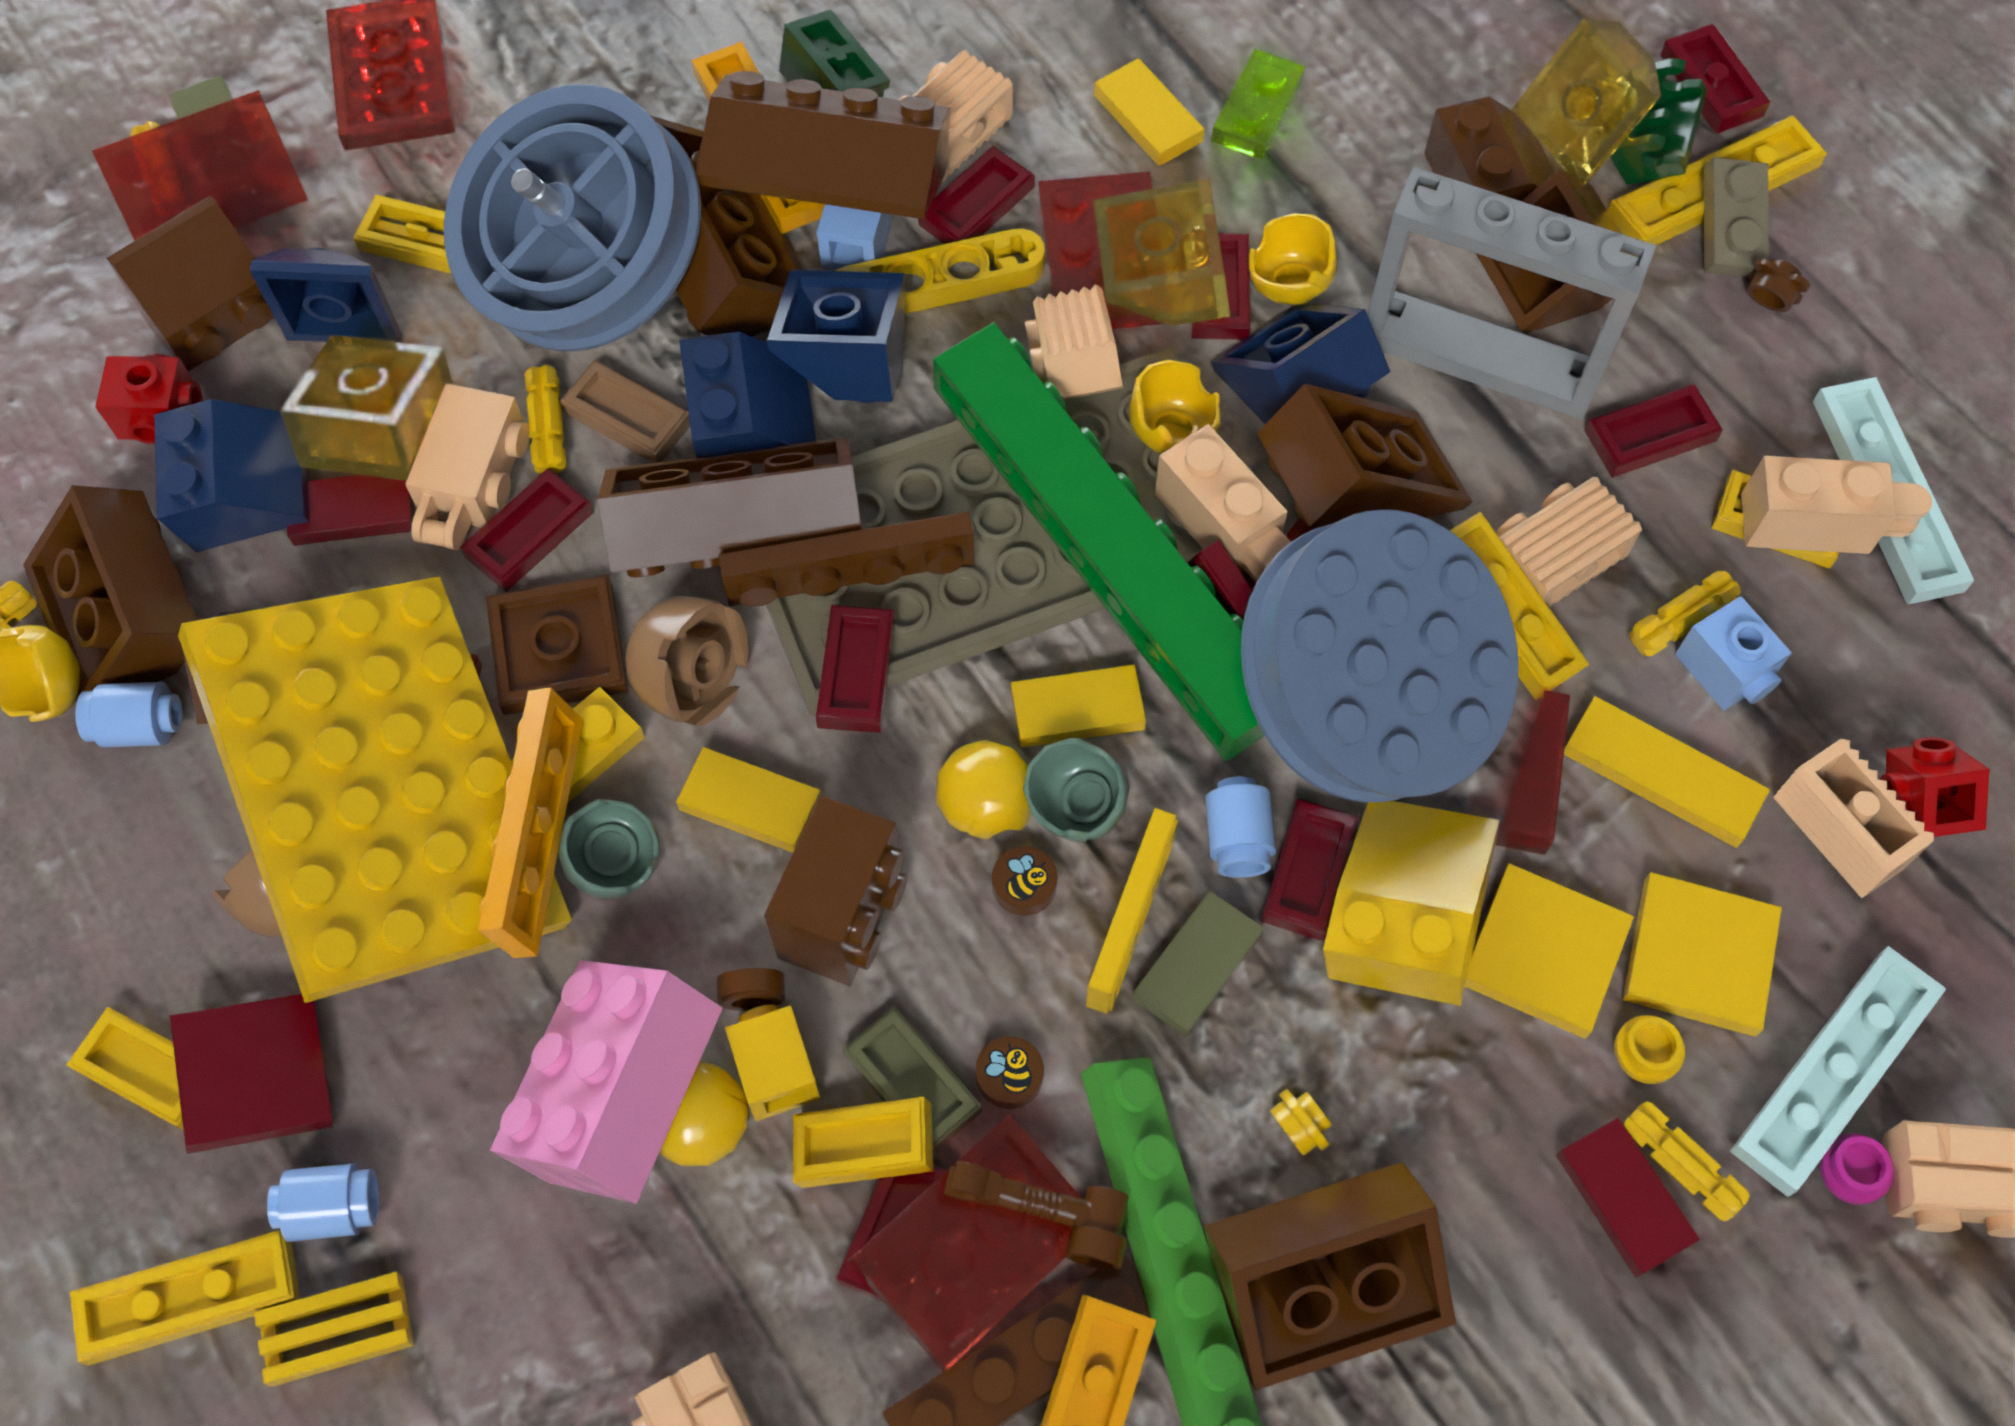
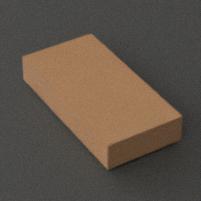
[560,359,690,463]

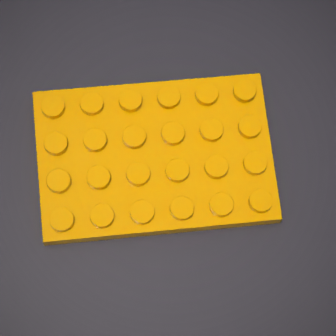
[178,576,572,1003]

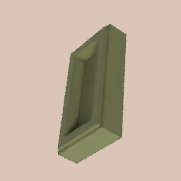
[1132,891,1264,1038]
[842,1006,983,1154]

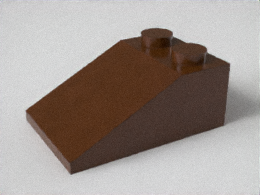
[1257,384,1473,529]

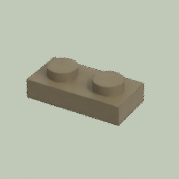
[1704,157,1769,278]

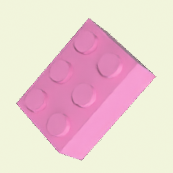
[489,960,723,1204]

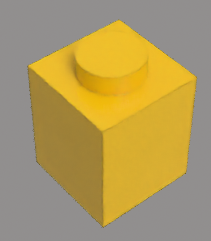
[725,1005,821,1122]

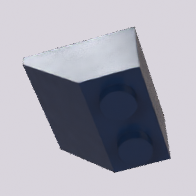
[1210,304,1391,424]
[679,331,817,457]
[154,399,309,552]

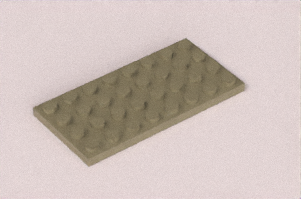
[766,347,1203,715]

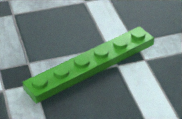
[1080,1057,1262,1426]

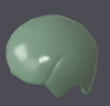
[1023,738,1130,843]
[558,799,660,899]

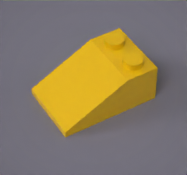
[1323,800,1500,1006]

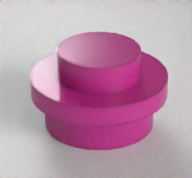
[1819,1133,1893,1205]

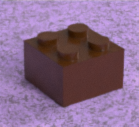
[764,795,908,987]

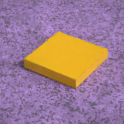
[1465,863,1634,1039]
[1622,872,1782,1037]

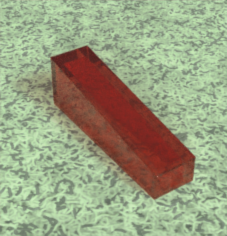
[1495,690,1570,855]

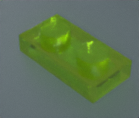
[1211,49,1306,160]

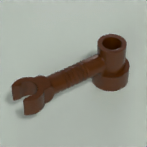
[944,1160,1129,1271]

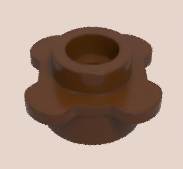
[1747,259,1810,312]

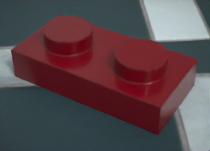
[1660,23,1771,134]

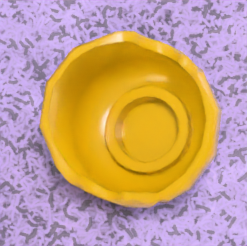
[1249,213,1338,305]
[1129,359,1221,454]
[0,625,80,722]
[936,740,1032,839]
[659,1061,749,1166]

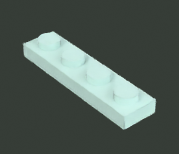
[1813,377,1975,605]
[1730,946,1946,1197]

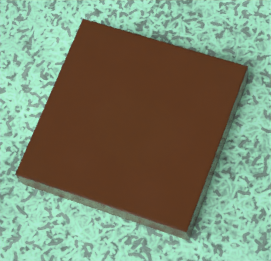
[486,574,628,715]

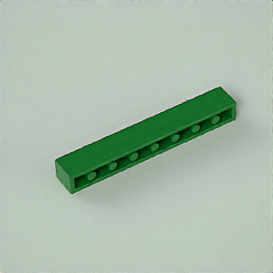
[933,322,1265,762]

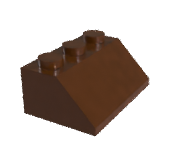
[23,485,200,703]
[1204,1162,1456,1391]

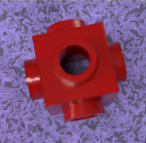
[95,353,203,444]
[1880,737,1990,837]

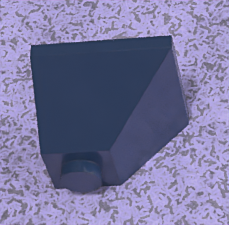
[250,247,403,346]
[767,270,906,403]

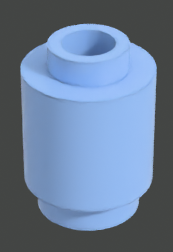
[75,682,183,748]
[1205,776,1276,878]
[267,1163,380,1242]

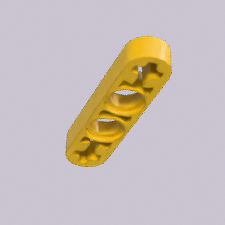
[836,229,1045,314]

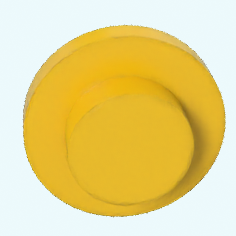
[1614,1015,1685,1084]
[1269,1089,1332,1156]

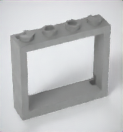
[1367,166,1657,420]

